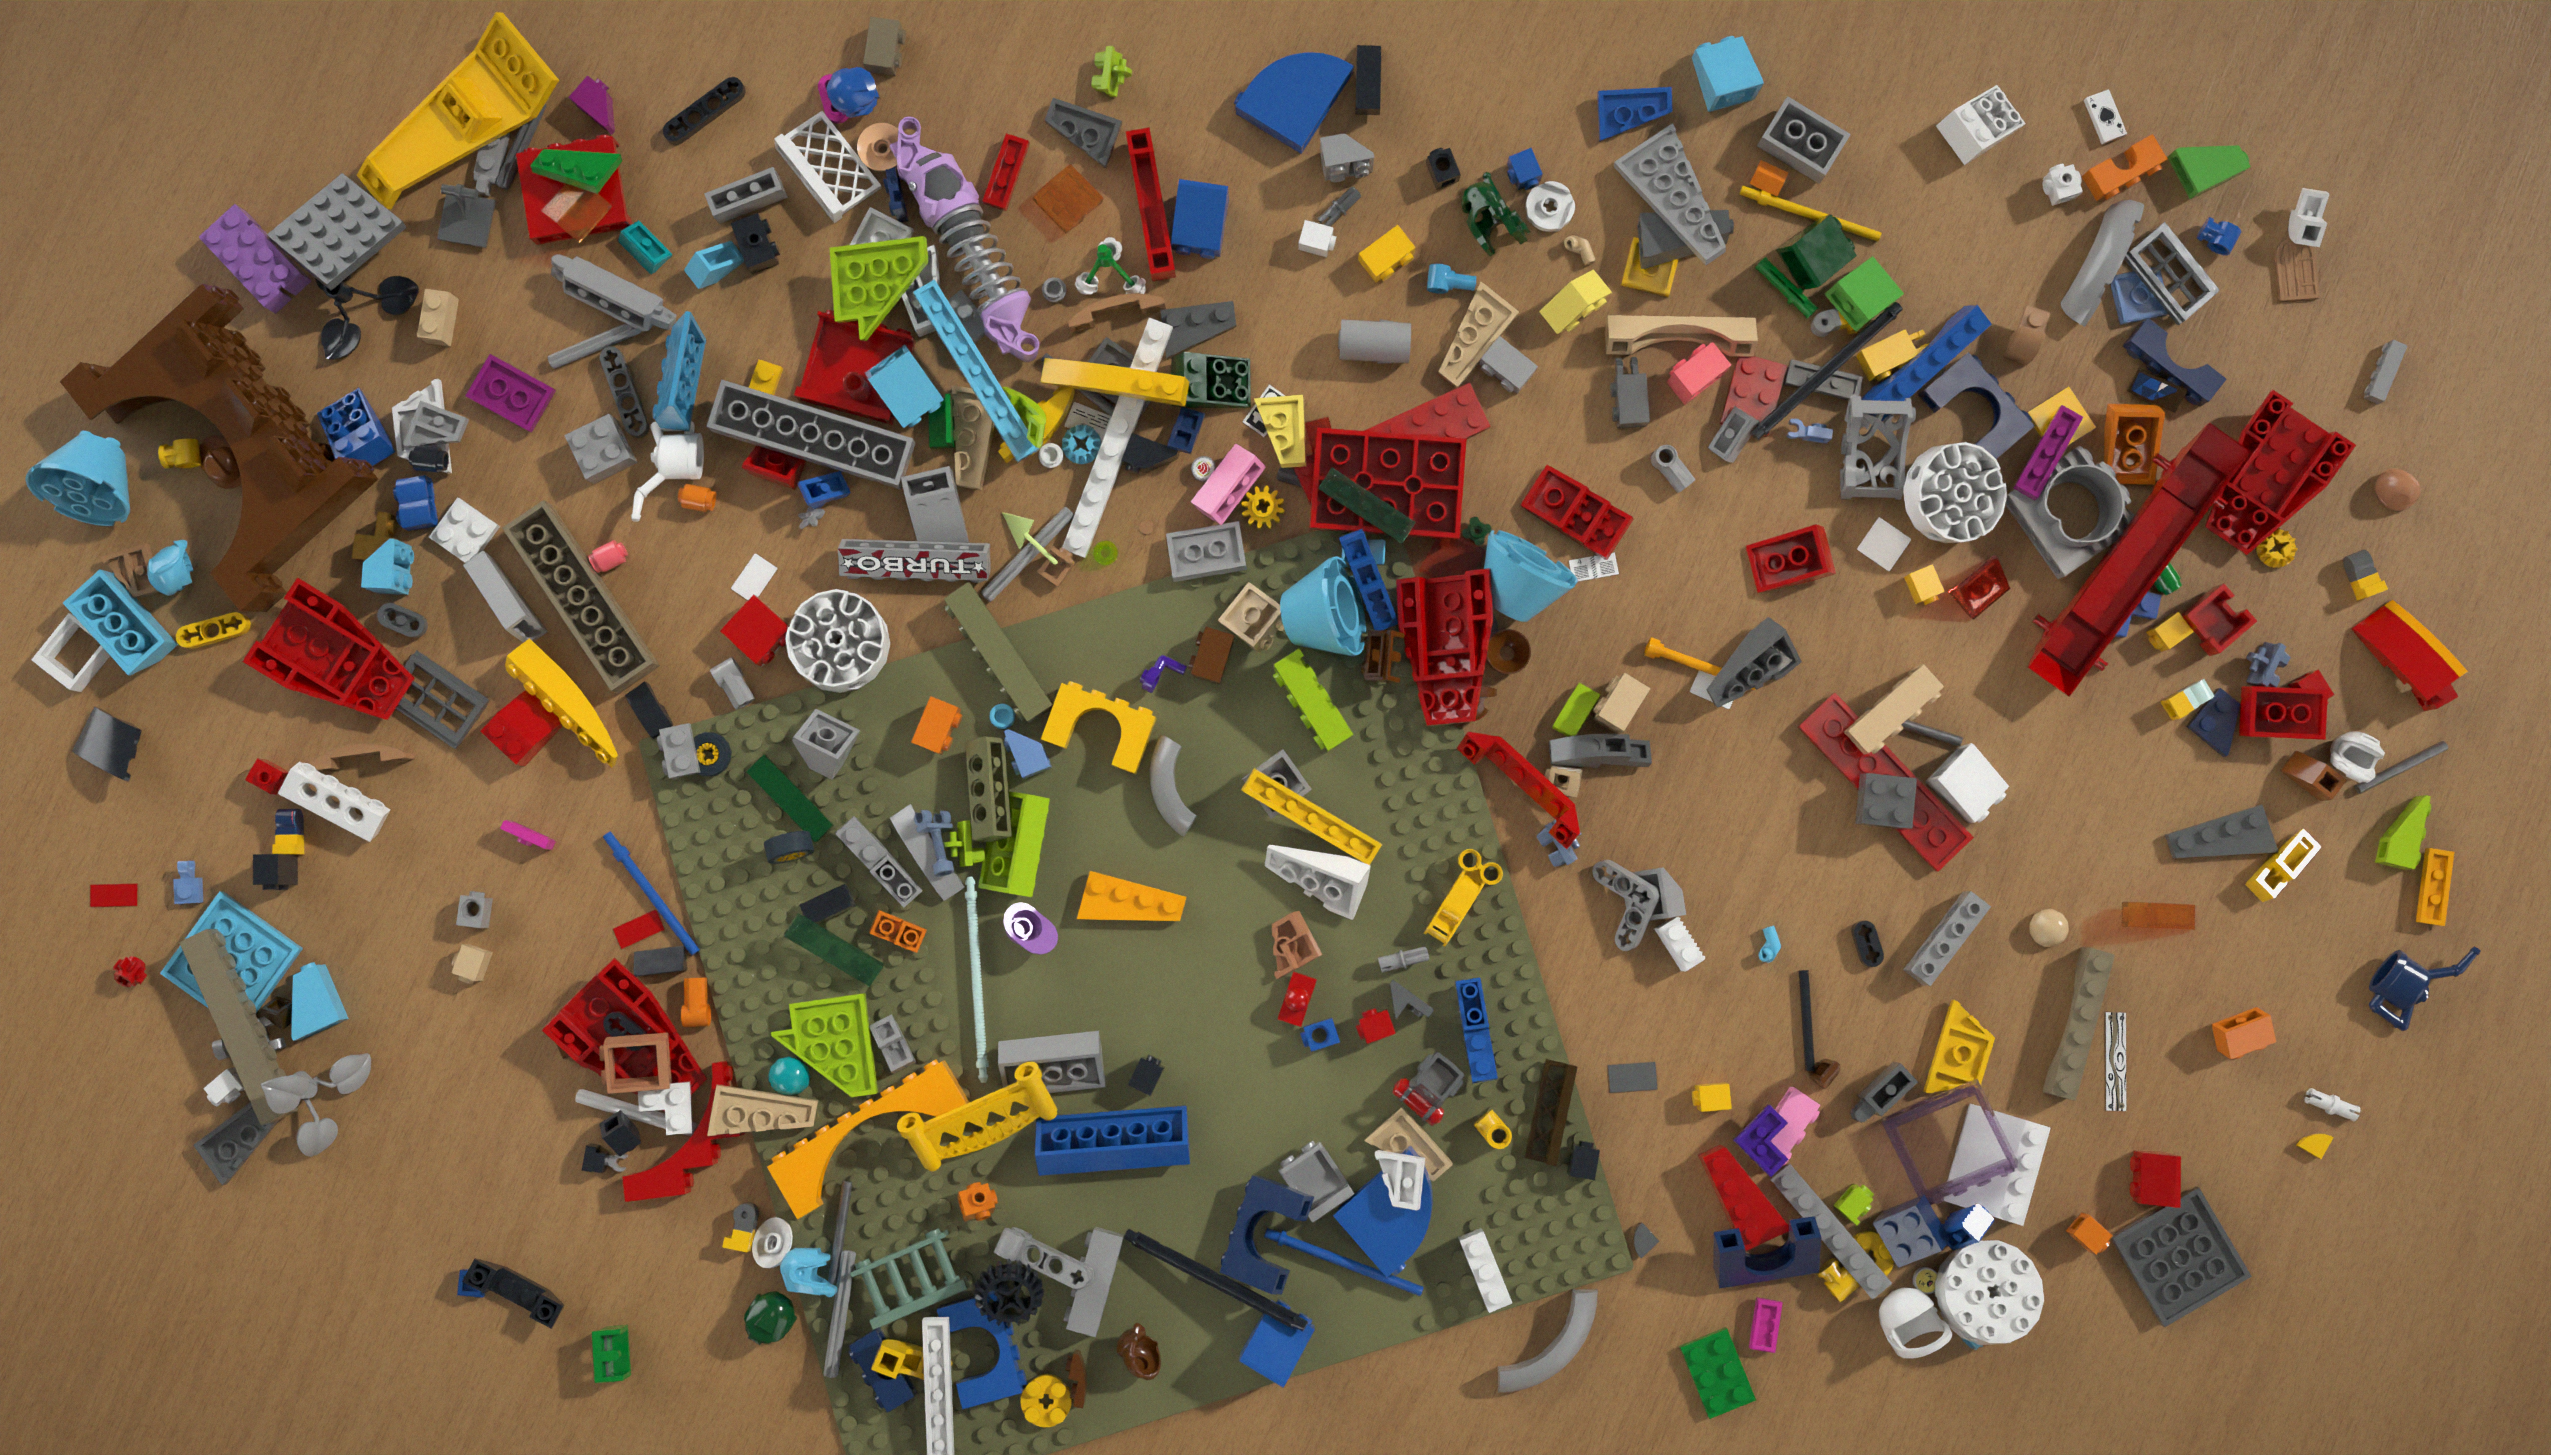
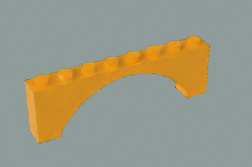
[767,1059,970,1220]

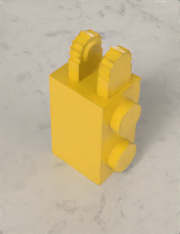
[1856,329,1930,382]

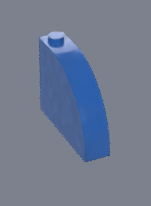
[1234,52,1354,154]
[1333,1145,1433,1277]

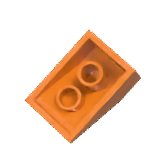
[2104,404,2165,485]

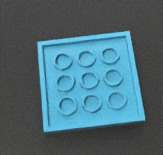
[160,891,303,1014]

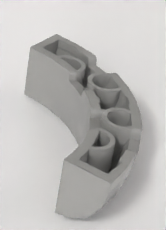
[2061,200,2144,326]
[1498,1289,1598,1393]

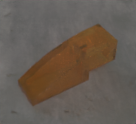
[2122,902,2195,930]

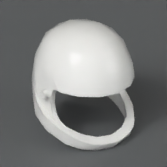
[1879,1288,1952,1358]

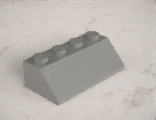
[998,1031,1105,1093]

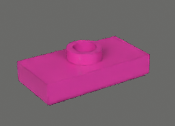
[500,820,556,850]
[1749,1297,1783,1353]

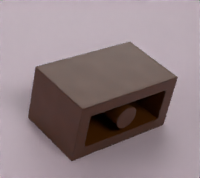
[1188,627,1235,685]

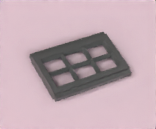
[2124,222,2220,325]
[396,650,490,749]

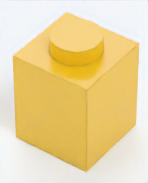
[1904,564,1945,605]
[2147,612,2193,652]
[1692,1082,1732,1112]

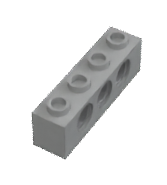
[1903,891,1991,986]

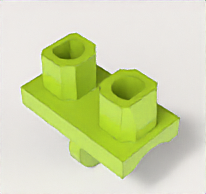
[1091,46,1132,97]
[943,820,985,867]

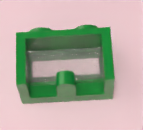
[592,1324,631,1383]

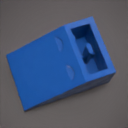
[317,388,396,466]

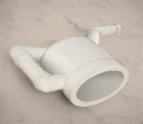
[631,421,704,522]

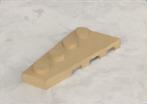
[1438,282,1519,388]
[952,386,995,490]
[707,1085,818,1136]

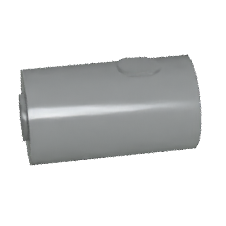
[1338,319,1411,364]

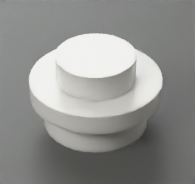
[1038,443,1063,468]

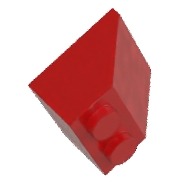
[2130,1150,2181,1208]

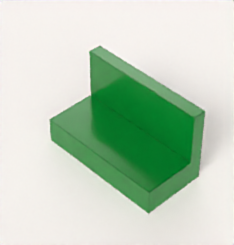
[929,394,955,449]

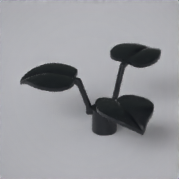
[315,273,419,360]

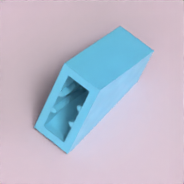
[291,962,349,1041]

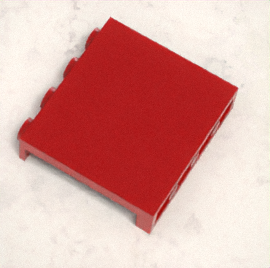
[516,135,632,245]
[794,310,916,425]

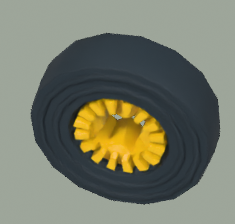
[694,732,732,777]

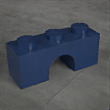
[849,1327,917,1413]

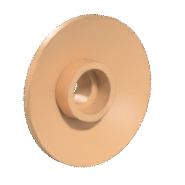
[857,123,898,171]

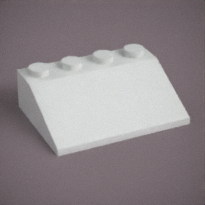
[1942,1103,2051,1226]

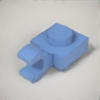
[1787,419,1833,444]
[173,861,203,904]

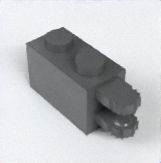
[1610,357,1650,429]
[1850,1062,1918,1123]

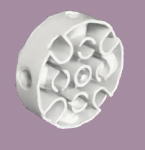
[1903,442,2007,543]
[785,589,890,693]
[1934,1240,2044,1345]

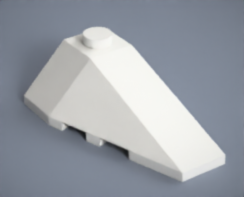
[1265,845,1370,920]

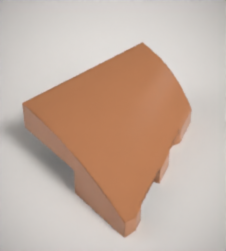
[1272,911,1322,979]

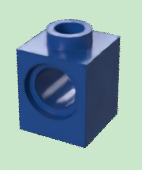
[1300,1017,1340,1052]

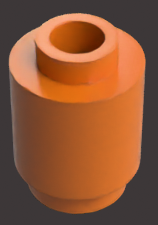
[678,484,717,512]

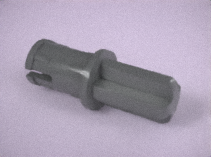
[1317,187,1361,227]

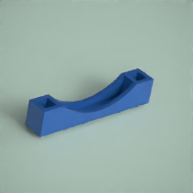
[1861,305,1992,422]

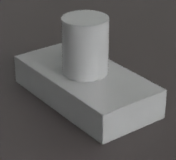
[948,290,985,344]

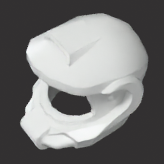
[2330,731,2385,783]

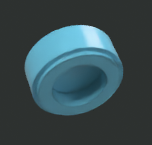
[990,704,1015,729]

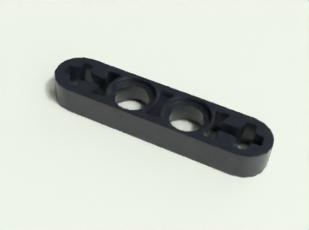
[663,77,746,145]

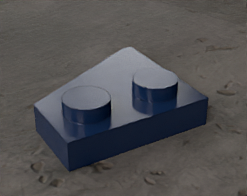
[883,167,909,223]
[2186,688,2240,757]

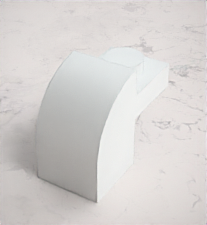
[2288,188,2329,247]

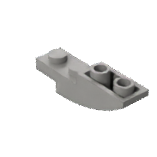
[835,816,922,908]

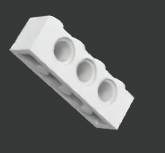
[278,761,391,842]

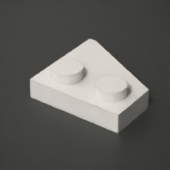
[1375,1150,1425,1210]

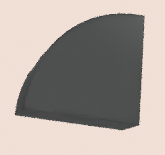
[1634,1222,1660,1258]

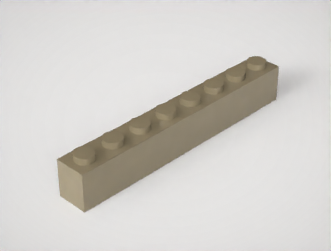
[179,929,298,1125]

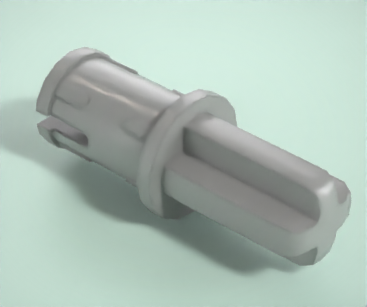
[1378,947,1429,973]

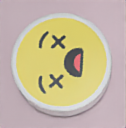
[1913,1267,1937,1294]

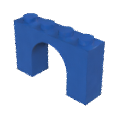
[937,1291,1027,1409]

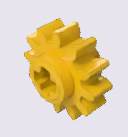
[1241,485,1285,530]

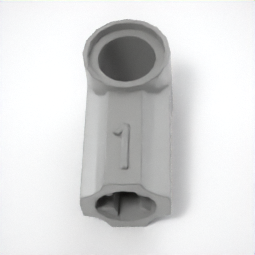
[1651,445,1696,493]
[710,657,755,710]

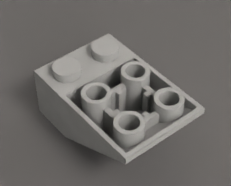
[901,466,969,543]

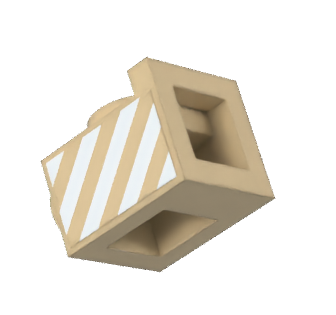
[1545,765,1583,797]

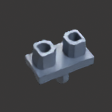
[2246,642,2291,687]
[1537,820,1582,867]

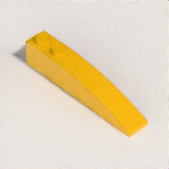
[1040,358,1190,406]

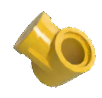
[158,439,202,469]
[1473,1109,1512,1149]
[1816,1258,1860,1303]

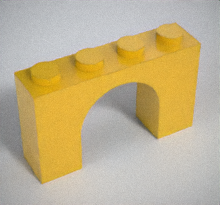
[1041,681,1157,774]

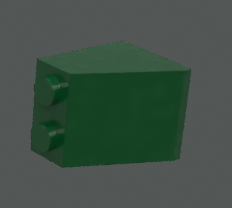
[1775,214,1857,290]

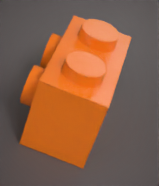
[911,696,963,755]
[2212,1007,2276,1059]

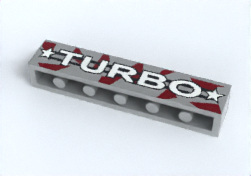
[838,539,991,583]

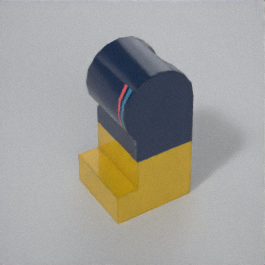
[272,809,304,855]

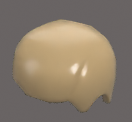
[2029,908,2069,947]

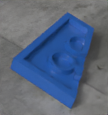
[1597,87,1673,142]

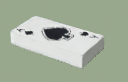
[2084,89,2127,145]

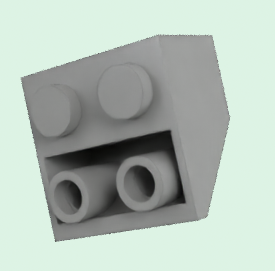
[1320,133,1374,182]

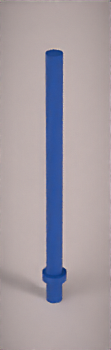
[1264,1228,1423,1296]

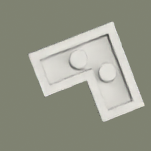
[638,1082,693,1135]

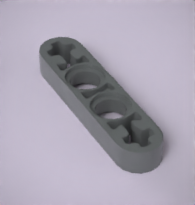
[600,346,650,438]

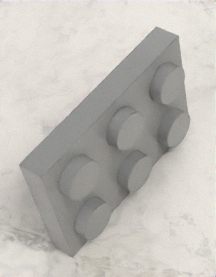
[1166,521,1247,582]

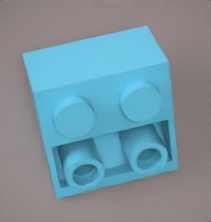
[361,539,414,595]

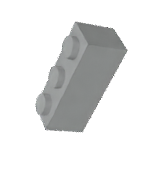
[704,167,788,224]

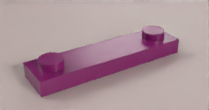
[2013,405,2083,501]

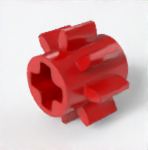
[112,956,147,987]

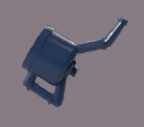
[2369,946,2481,1031]

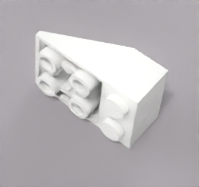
[1936,85,2026,165]

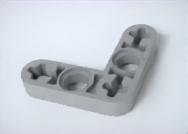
[1592,860,1659,951]

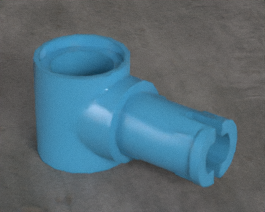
[1427,264,1476,294]

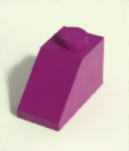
[568,75,615,135]

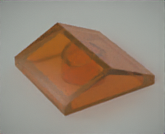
[542,184,612,243]

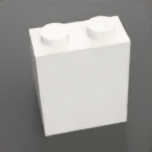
[1925,743,2009,823]

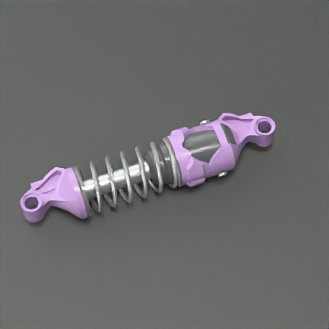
[890,117,1039,362]

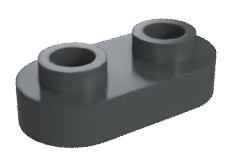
[377,603,428,638]

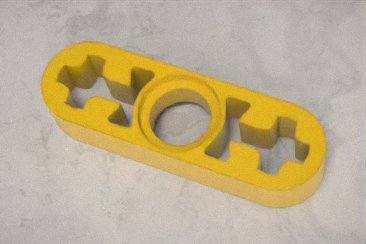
[176,612,251,649]

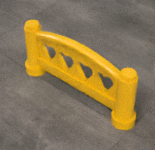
[897,1062,1057,1171]

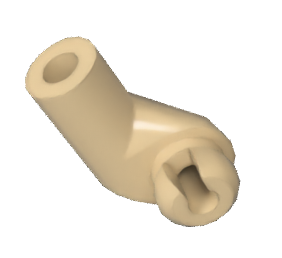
[1564,235,1596,266]

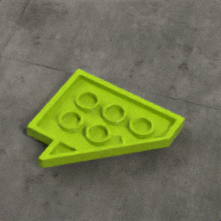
[829,236,928,341]
[771,993,878,1097]

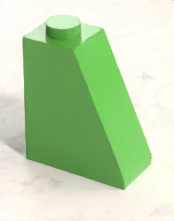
[2167,145,2251,199]

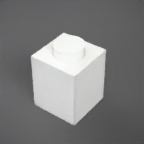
[1298,220,1337,257]

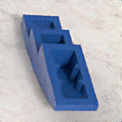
[1339,529,1398,630]

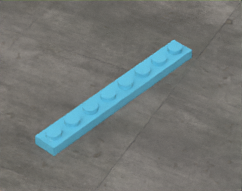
[913,279,1039,462]

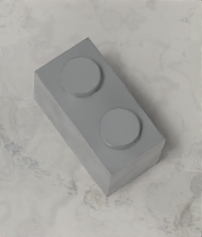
[1479,336,1538,394]

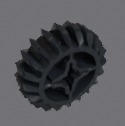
[974,1259,1044,1328]

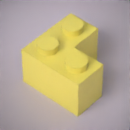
[1539,269,1612,334]

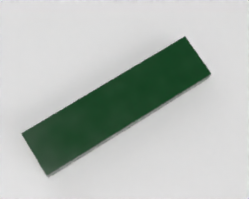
[746,754,834,843]

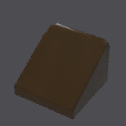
[259,996,292,1030]

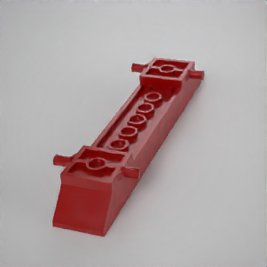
[2027,422,2251,697]

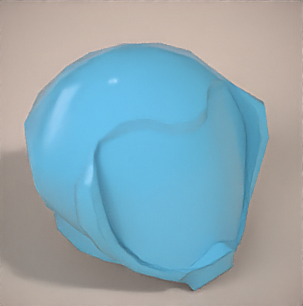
[147,540,193,596]

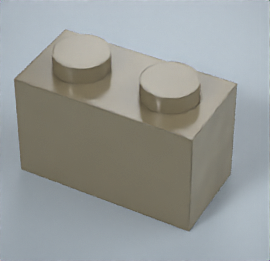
[863,17,906,76]

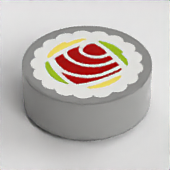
[1191,456,1216,482]

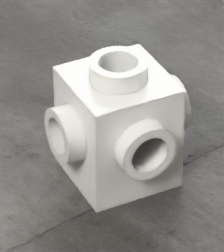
[2042,164,2083,206]

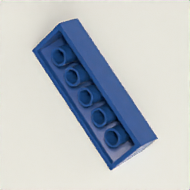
[1035,1106,1190,1176]

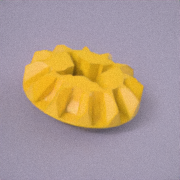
[2256,528,2298,568]

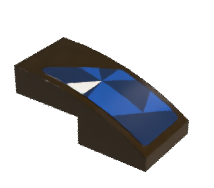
[2127,368,2187,413]

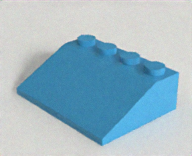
[653,311,706,431]

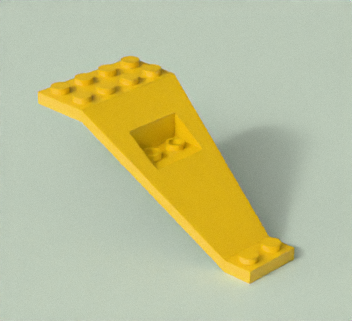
[357,12,559,209]

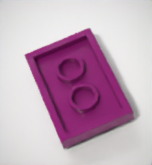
[465,354,556,433]

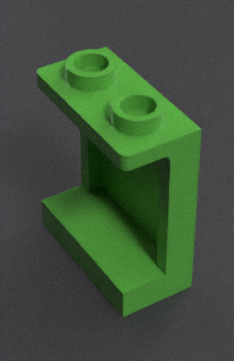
[1825,256,1904,332]

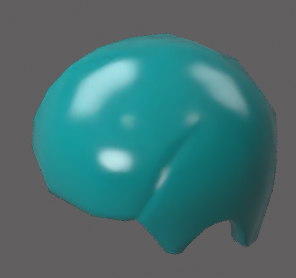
[768,1057,811,1096]

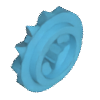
[1062,425,1101,464]

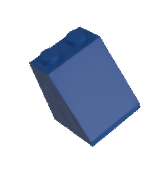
[1171,179,1229,259]
[1239,1299,1315,1388]

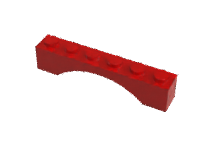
[1125,127,1176,282]

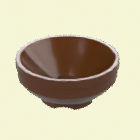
[1486,629,1531,675]

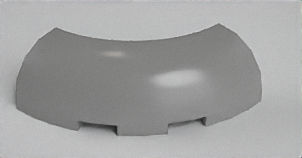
[1150,734,1197,837]

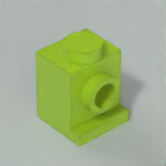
[1833,1183,1874,1226]

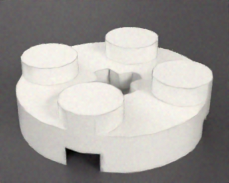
[1525,181,1575,232]

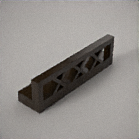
[1524,1059,1578,1166]

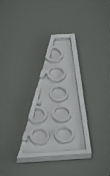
[1614,123,1726,265]

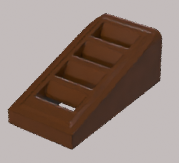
[1810,1059,1840,1089]

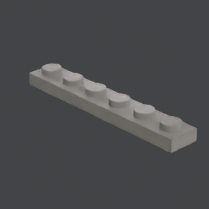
[1770,1163,1892,1300]

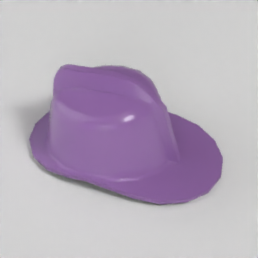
[1003,903,1058,955]

